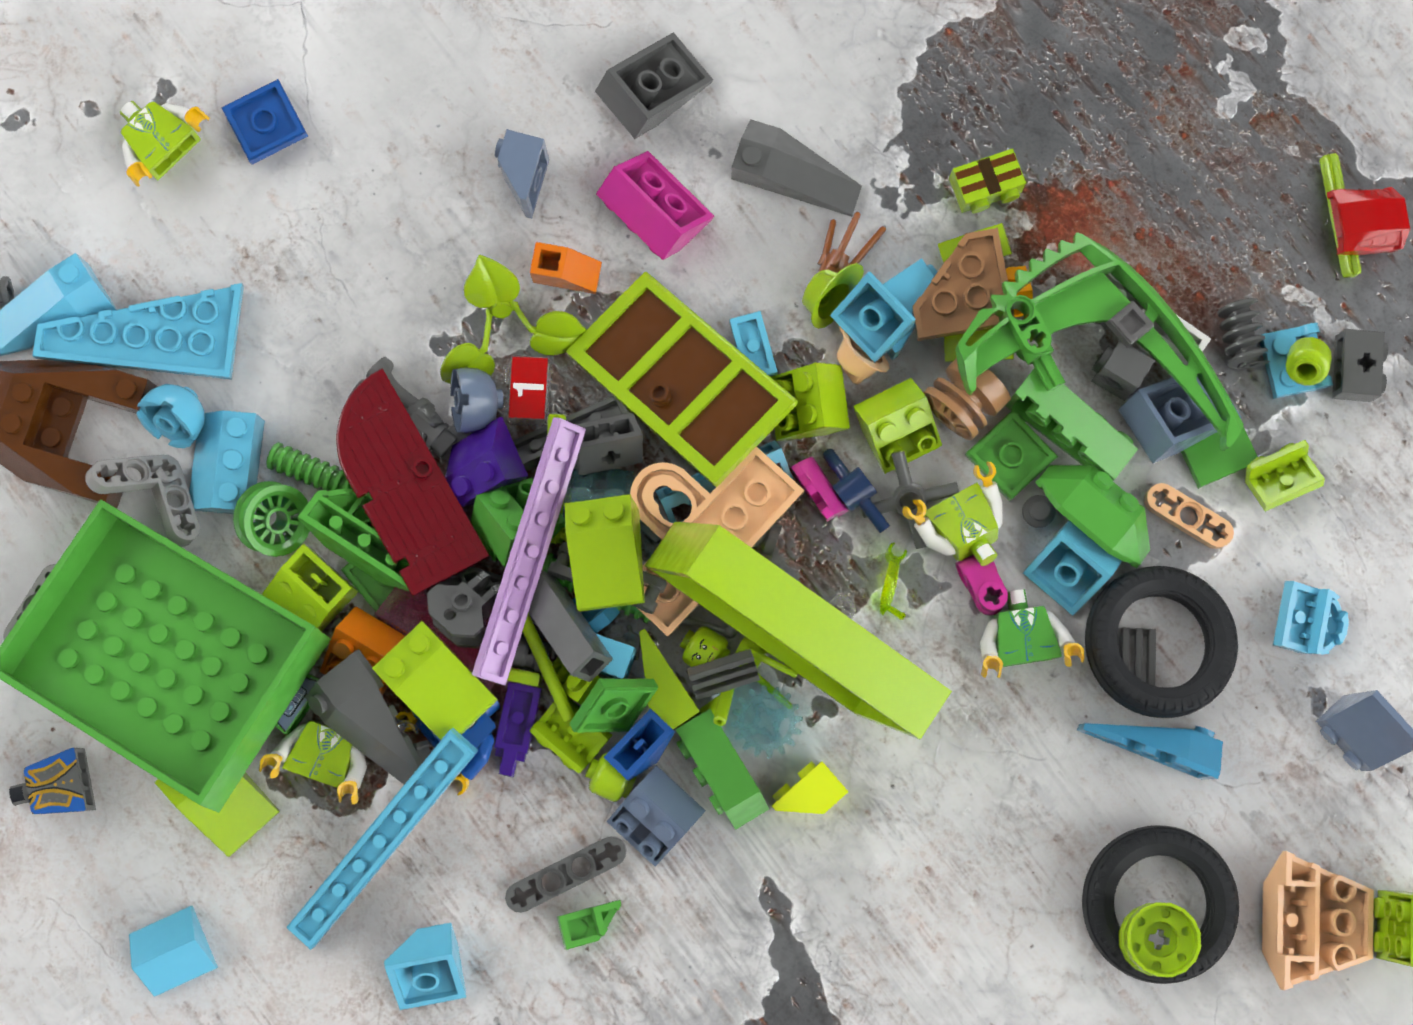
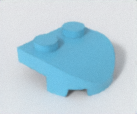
[1273,581,1349,655]

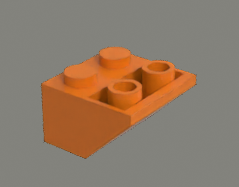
[320,606,405,695]

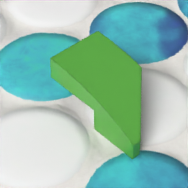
[557,900,621,950]

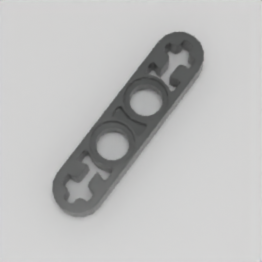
[505,836,627,913]

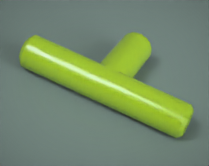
[700,688,735,726]

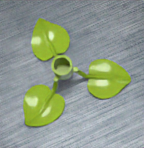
[440,255,587,384]

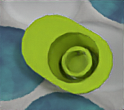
[802,263,864,329]

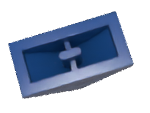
[604,708,675,781]

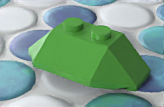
[1035,465,1150,569]
[298,488,410,592]

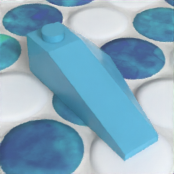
[0,253,117,356]

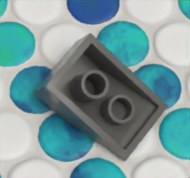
[595,32,713,139]

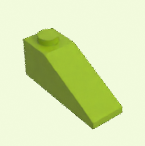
[639,628,700,730]

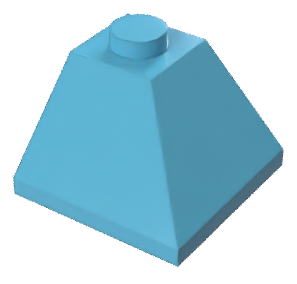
[384,923,466,1010]

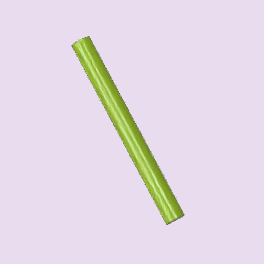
[522,613,575,723]

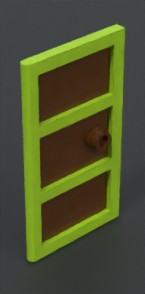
[566,272,798,488]

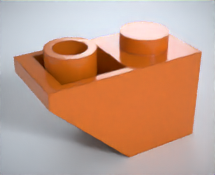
[530,242,602,294]

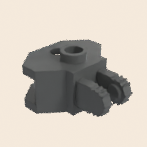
[427,571,500,649]

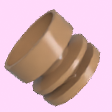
[923,358,1011,441]

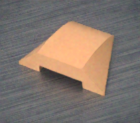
[1262,851,1374,990]

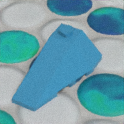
[1077,723,1223,780]

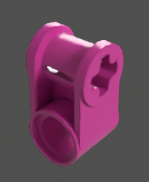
[955,555,1008,616]

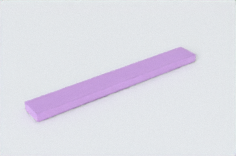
[472,417,586,685]

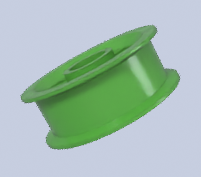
[233,481,310,557]

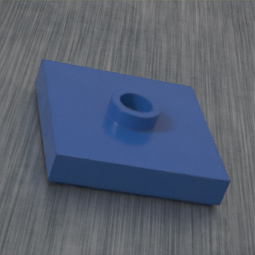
[221,79,308,165]

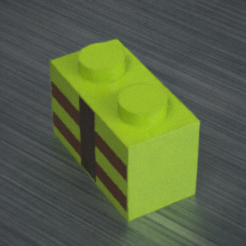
[949,148,1026,214]

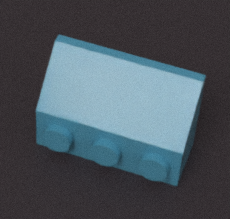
[189,410,265,514]

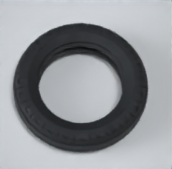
[1085,566,1238,718]
[1082,825,1239,984]

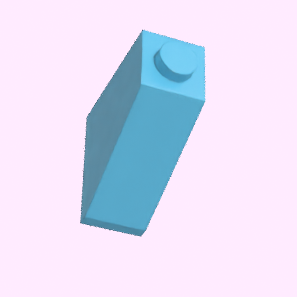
[883,258,937,360]

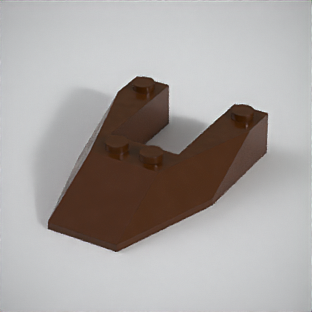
[0,360,158,508]

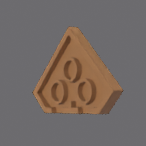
[912,228,1015,341]

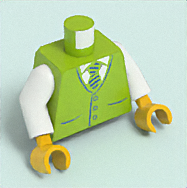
[120,101,210,187]
[902,461,1003,566]
[259,721,367,805]

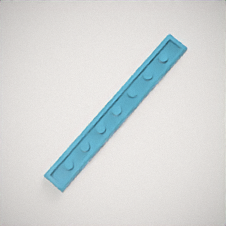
[286,728,479,950]

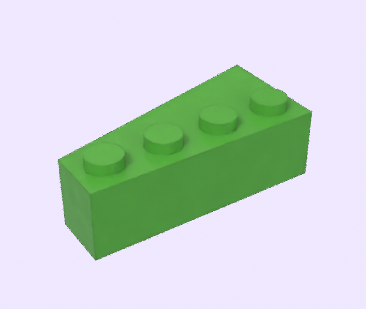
[1005,367,1138,481]

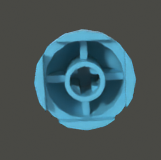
[137,384,205,449]

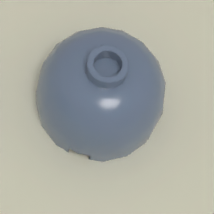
[450,367,504,433]

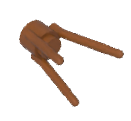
[817,212,886,273]

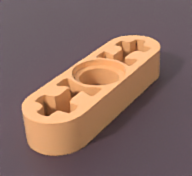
[1144,483,1234,549]

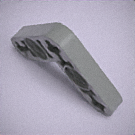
[85,454,200,547]

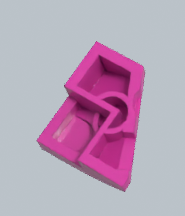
[791,457,849,522]

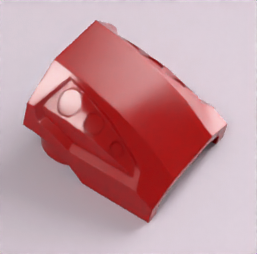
[1327,187,1410,255]

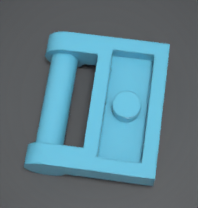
[1260,323,1333,399]

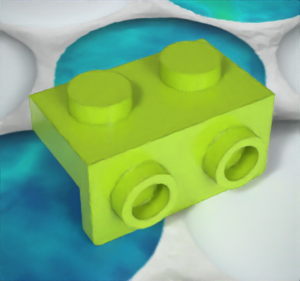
[1245,440,1325,512]
[529,697,613,773]

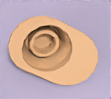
[837,326,890,384]

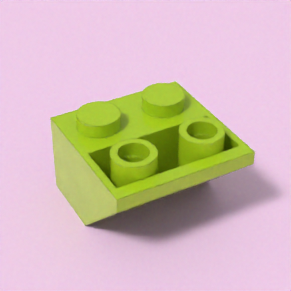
[771,362,850,441]
[853,378,942,474]

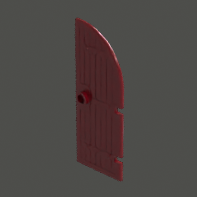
[336,368,489,596]

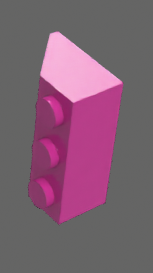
[596,151,715,260]

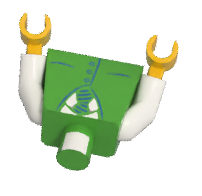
[980,589,1084,678]

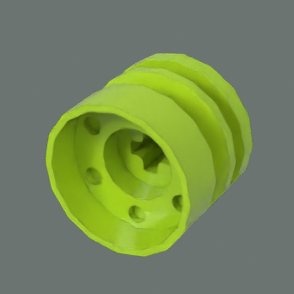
[1119,902,1201,977]

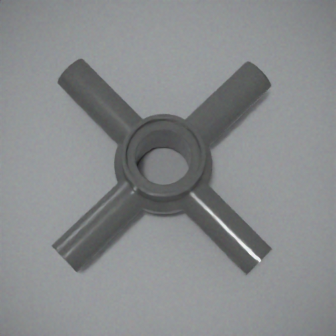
[861,451,959,549]

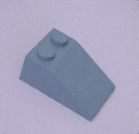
[1118,377,1242,464]
[1316,690,1413,771]

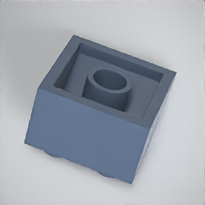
[495,129,550,219]

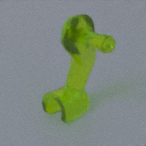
[880,542,907,620]

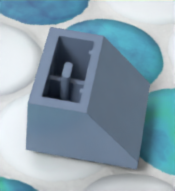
[606,765,706,867]

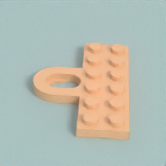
[630,446,804,637]

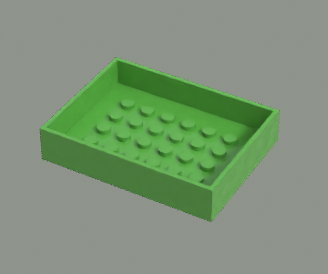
[0,499,331,813]

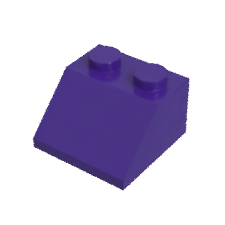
[445,417,528,507]

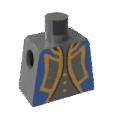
[9,748,96,814]

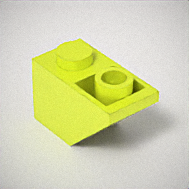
[771,761,849,814]

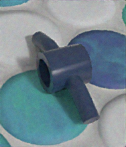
[823,448,890,533]

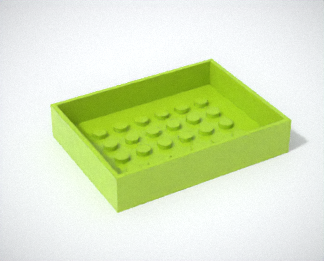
[645,522,952,740]

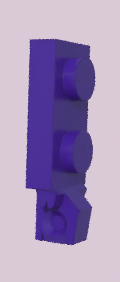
[494,682,542,777]

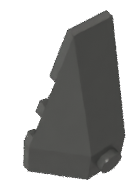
[731,119,862,217]
[305,649,422,784]

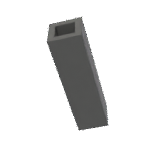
[529,570,613,682]

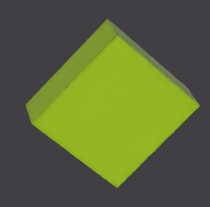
[507,668,543,688]

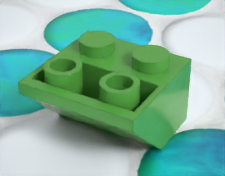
[470,478,565,567]

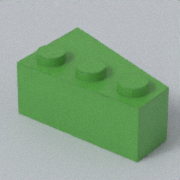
[676,709,769,830]

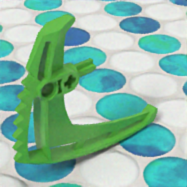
[955,232,1244,451]

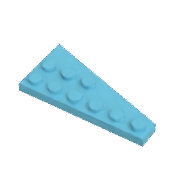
[32,283,244,380]

